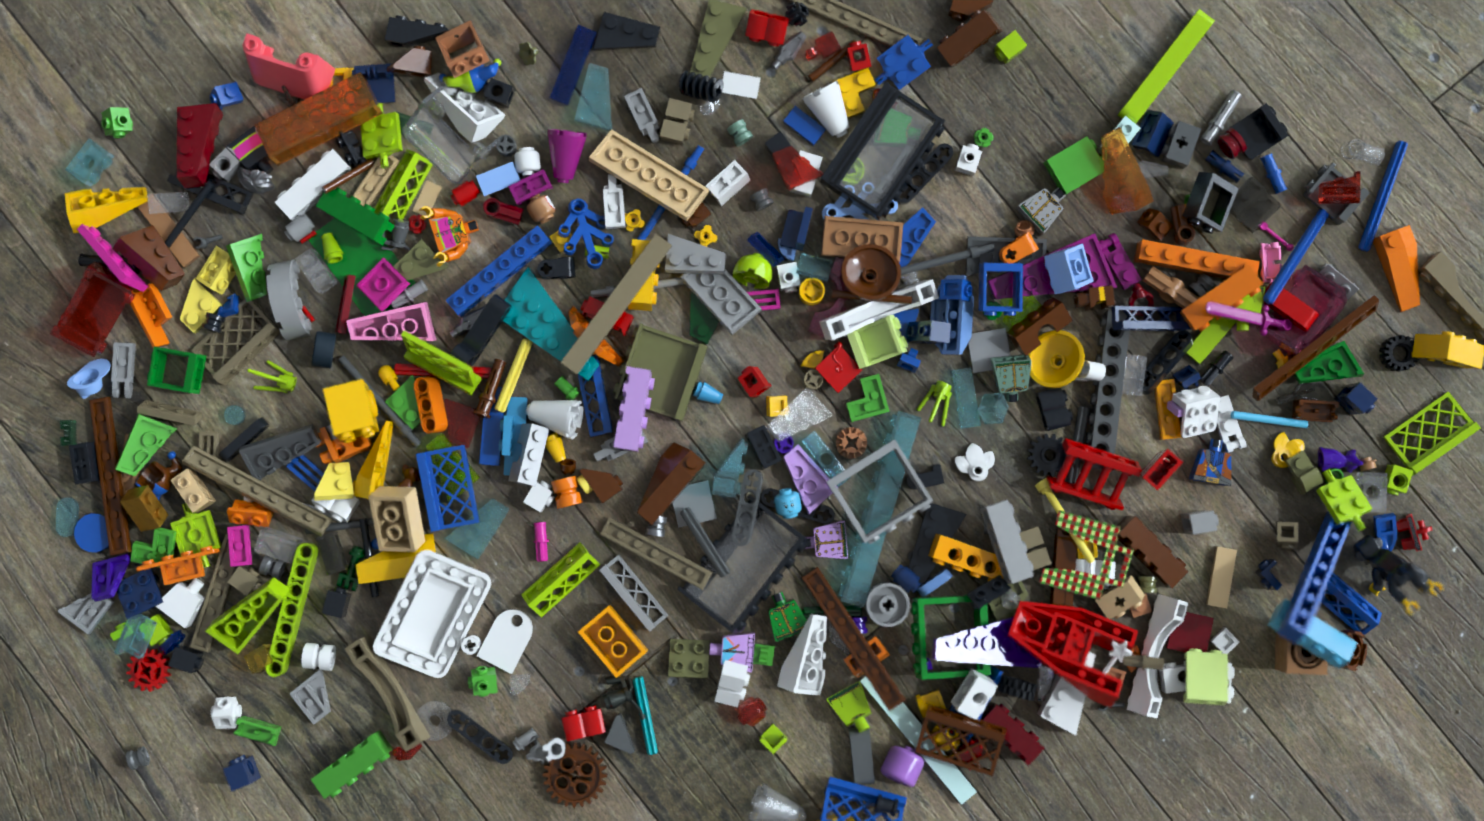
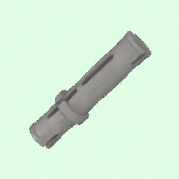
[1200,90,1242,146]

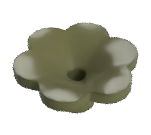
[519,42,538,66]

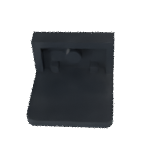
[1229,103,1289,160]

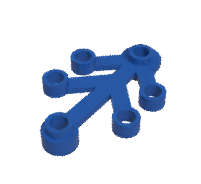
[558,199,614,269]

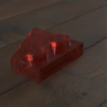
[444,399,480,448]

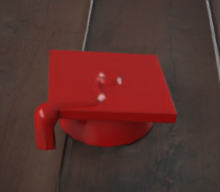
[815,342,862,393]

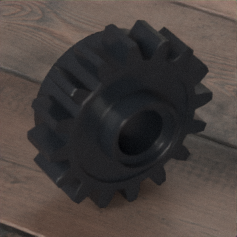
[1027,434,1067,477]

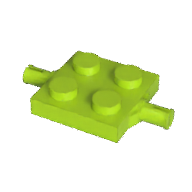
[360,103,403,169]
[1316,469,1373,532]
[170,503,222,568]

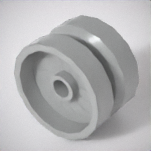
[865,582,910,627]

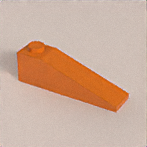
[1373,225,1420,312]

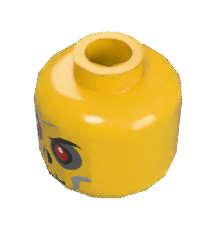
[931,724,961,752]

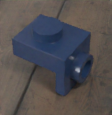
[1255,559,1283,591]

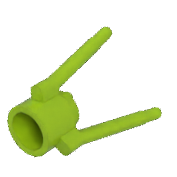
[247,360,297,394]
[917,380,952,427]

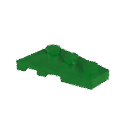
[1293,341,1364,384]

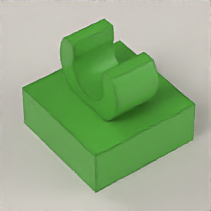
[753,643,775,666]

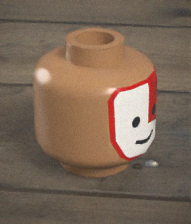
[526,194,556,224]

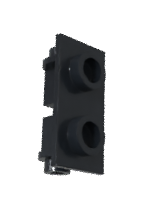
[335,127,367,169]
[967,575,1012,610]

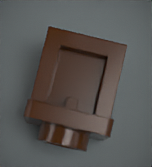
[1137,208,1173,241]

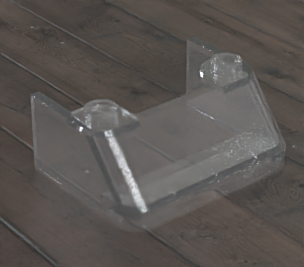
[403,85,499,185]

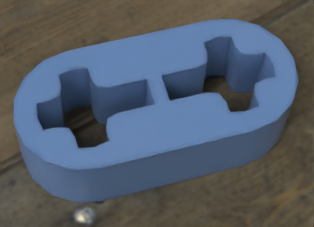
[917,568,953,597]

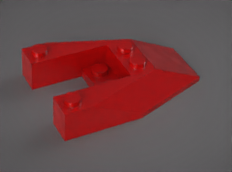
[1008,601,1138,708]

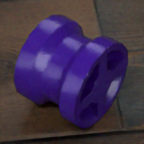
[774,433,794,453]
[852,616,868,634]

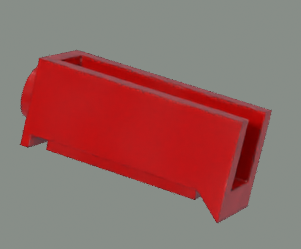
[581,296,634,337]

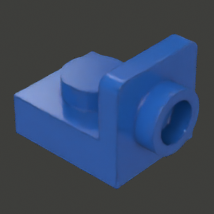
[940,279,973,301]

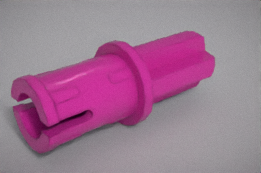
[533,522,549,562]

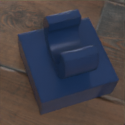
[1173,365,1201,390]

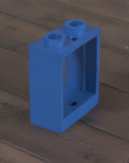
[978,263,1023,315]

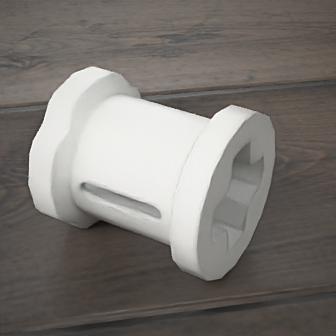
[461,635,482,655]

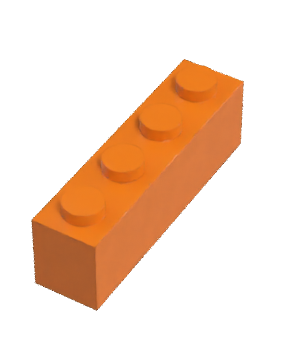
[1180,265,1263,332]

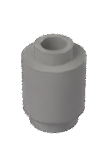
[285,214,315,242]

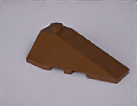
[637,442,705,526]

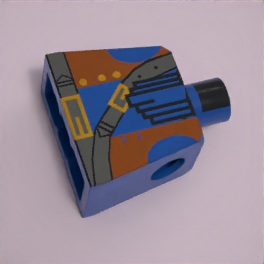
[1189,439,1232,486]

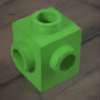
[101,107,133,139]
[468,666,498,697]

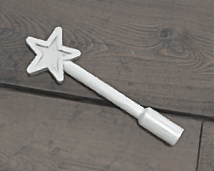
[1102,641,1132,674]

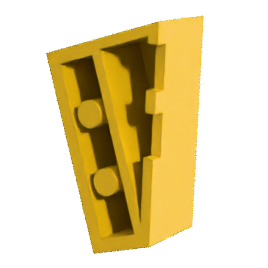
[628,239,660,311]

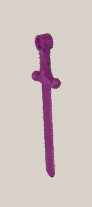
[1206,302,1292,336]

